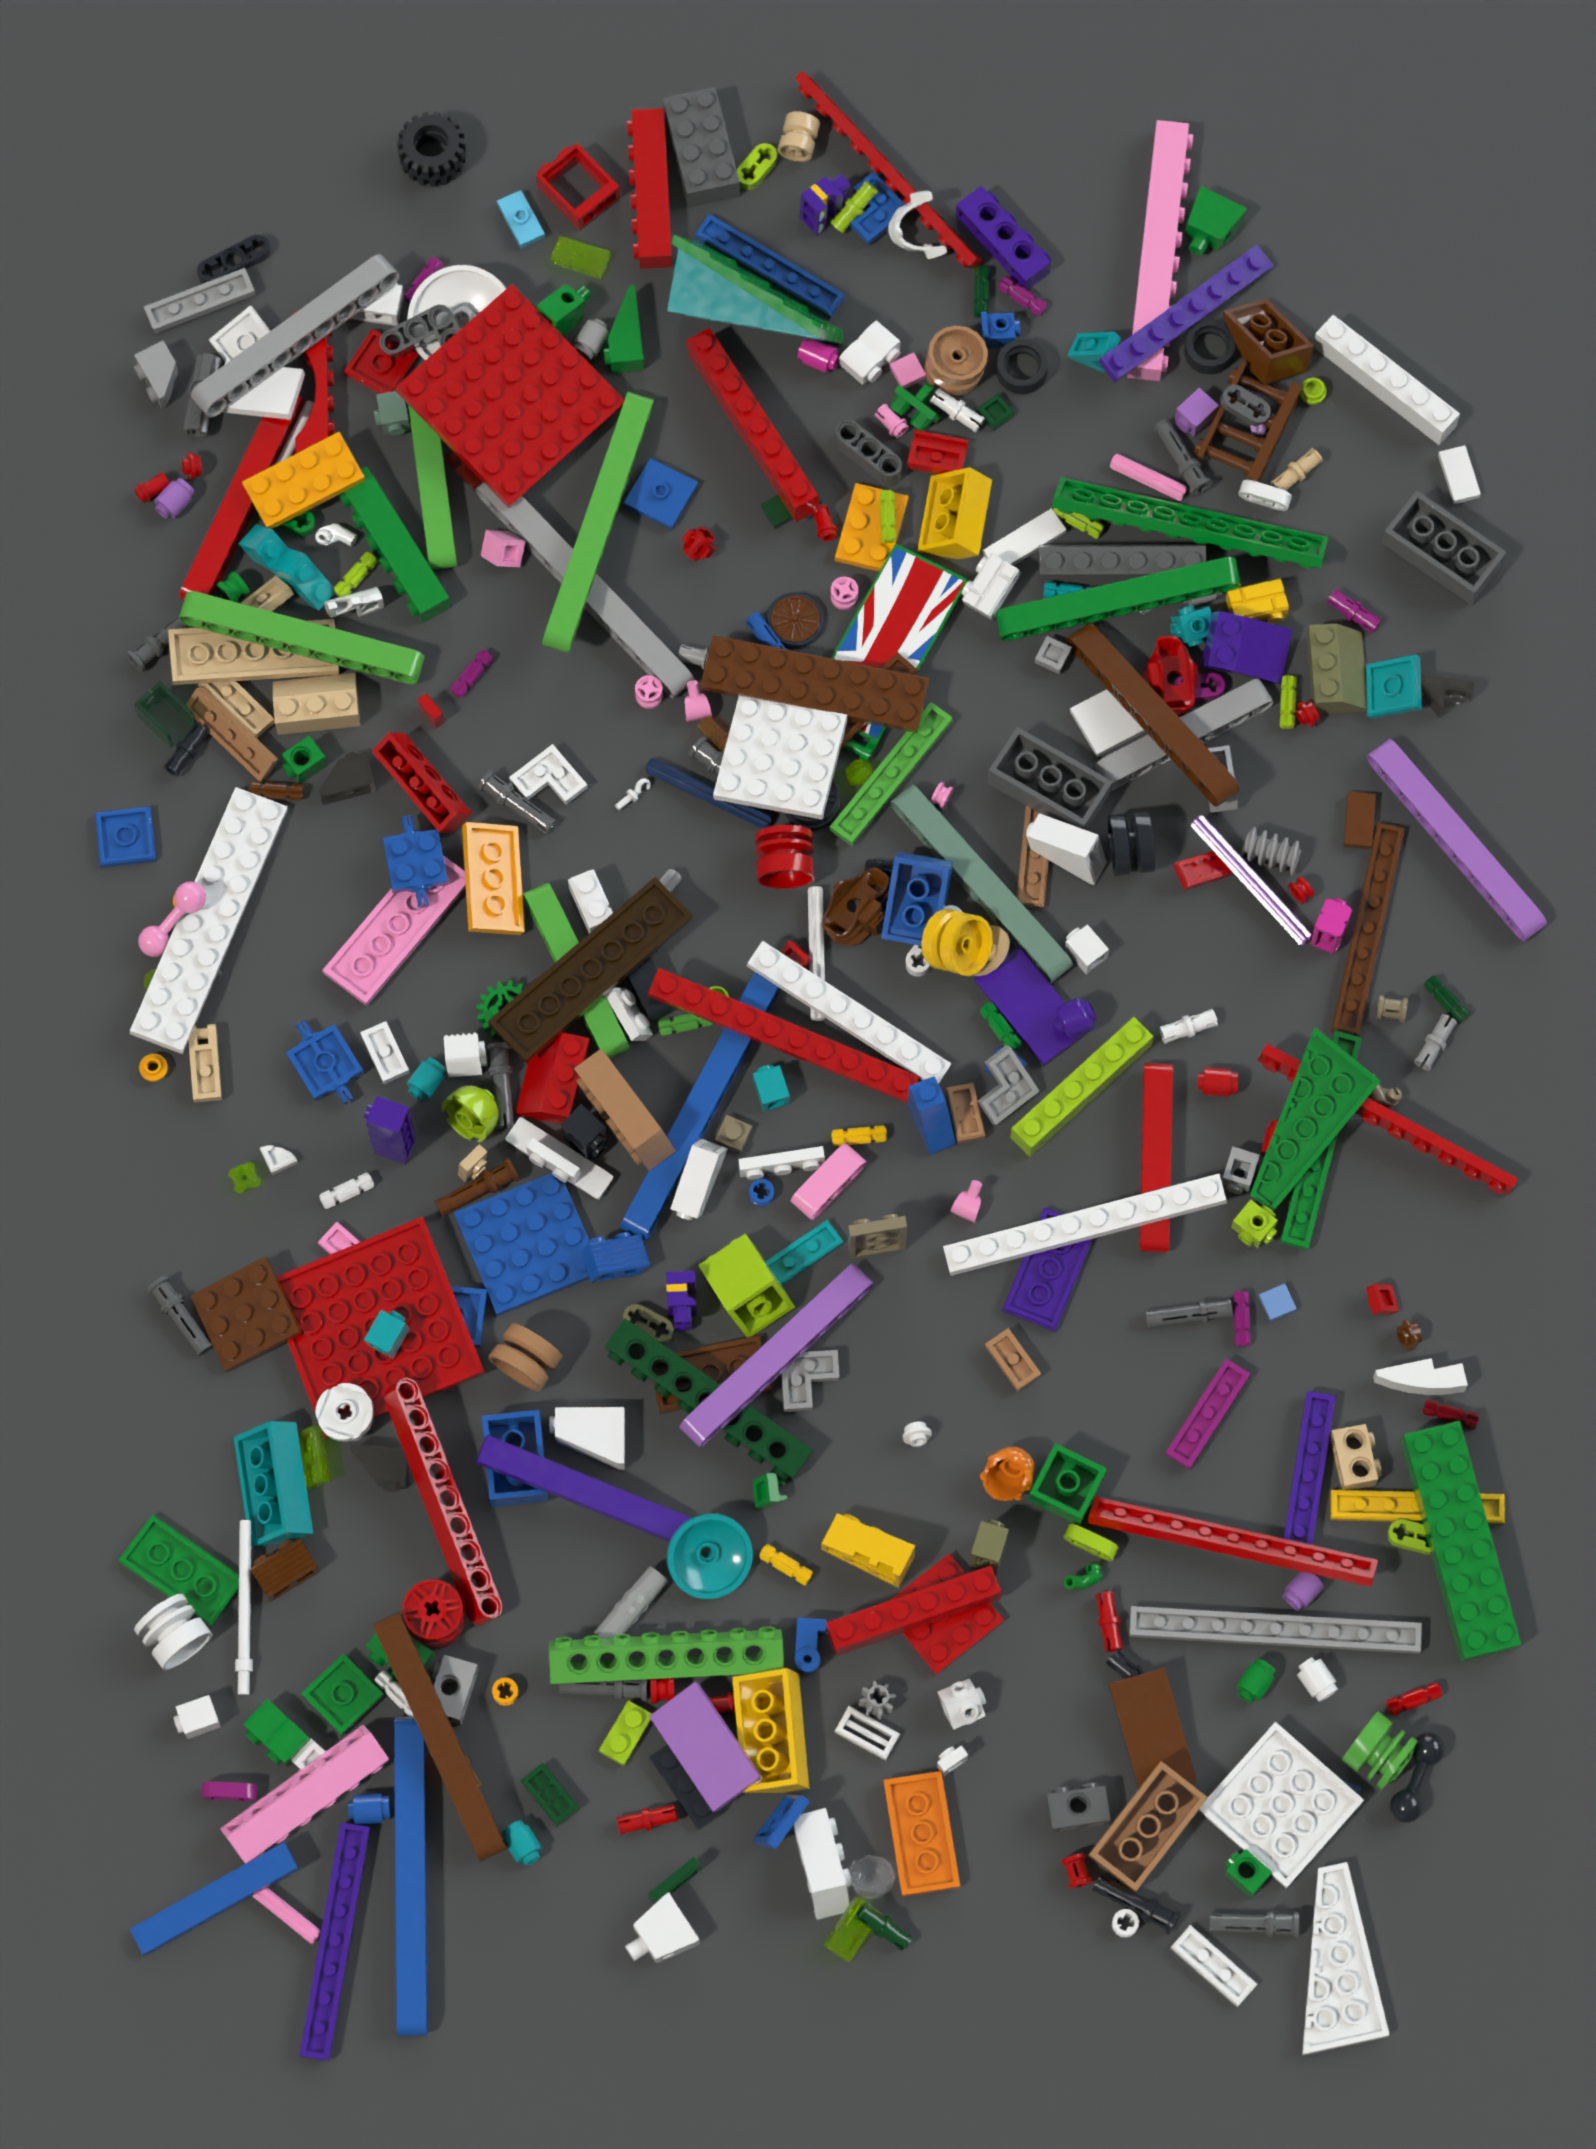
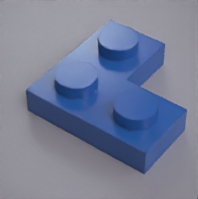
[851,172,909,246]

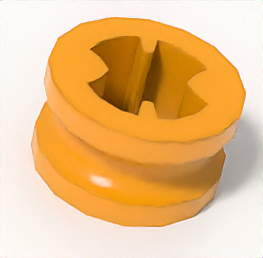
[492,1678,519,1706]

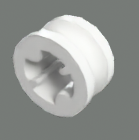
[1112,1909,1139,1938]

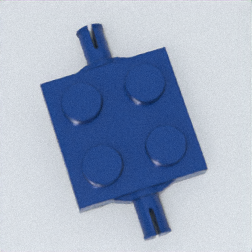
[383,815,448,908]
[286,1020,364,1105]

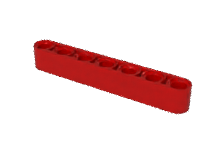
[1140,1063,1173,1253]

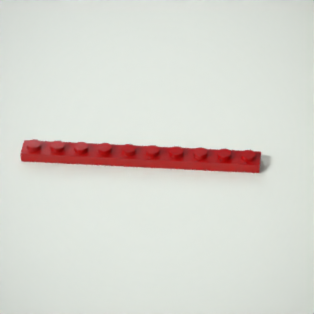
[795,71,984,269]
[647,968,920,1104]
[1257,1043,1518,1195]
[1088,1496,1378,1587]

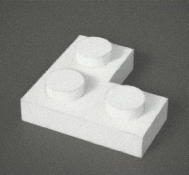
[509,744,588,805]

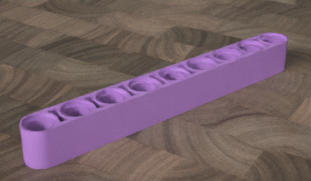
[1367,739,1547,942]
[679,1263,874,1448]

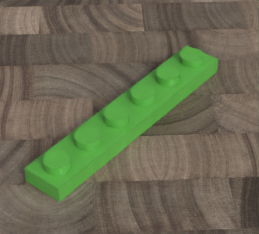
[830,702,953,846]

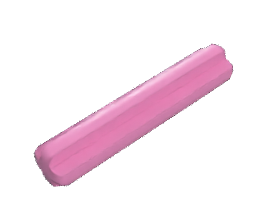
[1110,454,1187,501]
[252,1887,321,1944]

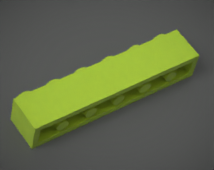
[1010,1017,1154,1157]

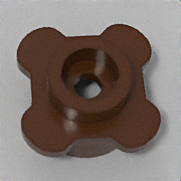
[1397,1320,1422,1352]

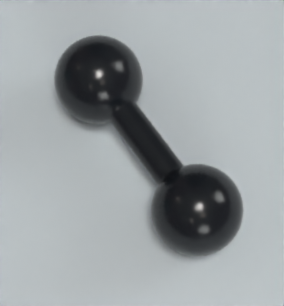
[1390,1733,1445,1823]

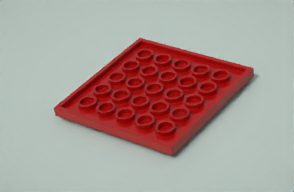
[395,284,625,508]
[277,1216,485,1439]

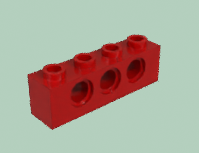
[372,732,473,833]

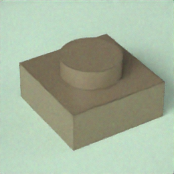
[715,1115,752,1154]

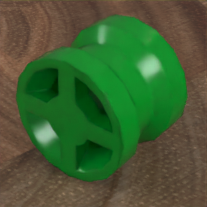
[216,571,250,602]

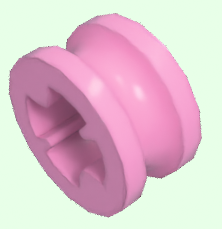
[930,782,954,810]

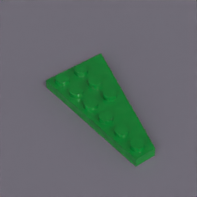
[1250,1027,1381,1211]

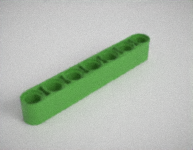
[408,405,457,570]
[523,882,630,1059]

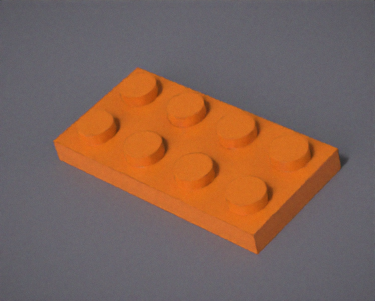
[883,1771,960,1897]

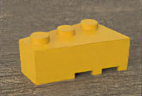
[821,1513,915,1588]

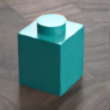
[753,1065,790,1112]
[364,1310,410,1359]

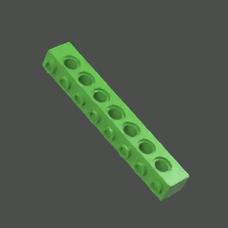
[549,1627,784,1684]

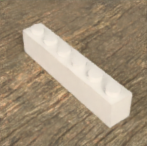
[1313,315,1460,445]

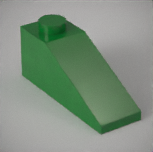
[604,285,644,374]

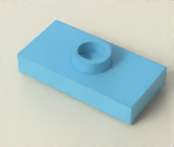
[497,190,545,249]

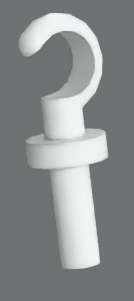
[615,778,651,810]

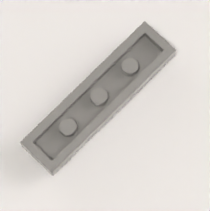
[144,268,256,334]

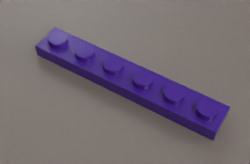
[1283,1391,1336,1545]

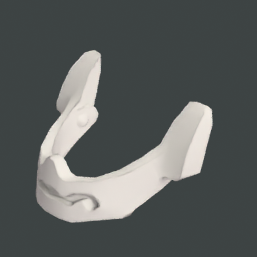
[888,191,947,259]

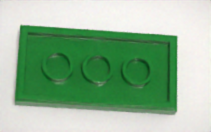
[118,1514,239,1628]

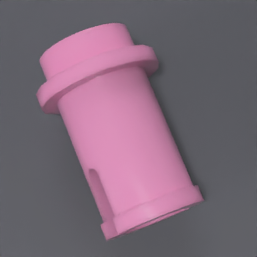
[874,404,909,438]

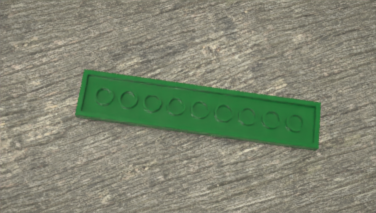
[1052,477,1329,569]

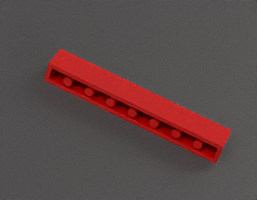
[686,328,820,523]

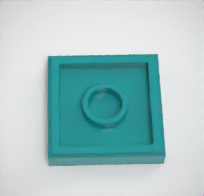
[1366,654,1422,719]

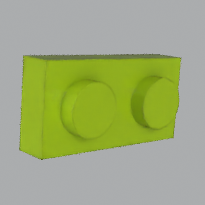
[599,1700,652,1766]

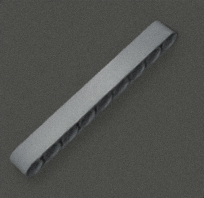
[191,254,399,418]

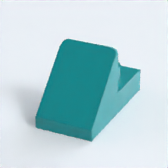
[1067,332,1121,372]

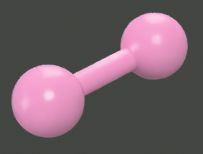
[138,881,206,957]

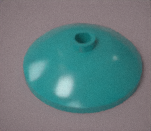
[667,1513,753,1599]

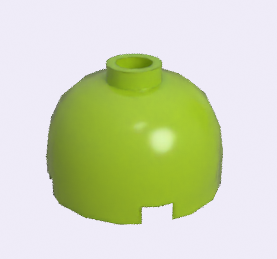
[441,1086,499,1142]

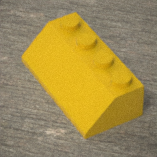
[732,1668,809,1793]

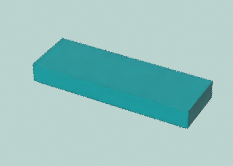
[765,1219,844,1286]

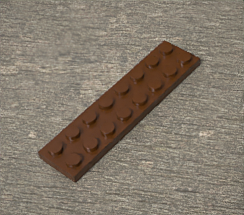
[700,635,929,733]

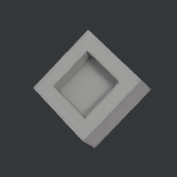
[1035,636,1072,674]

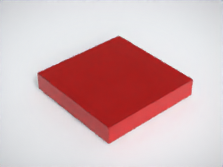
[344,328,419,394]

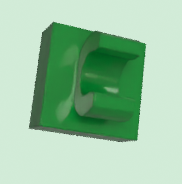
[752,1473,787,1509]

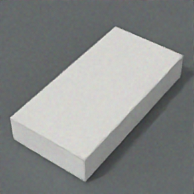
[1438,445,1481,504]

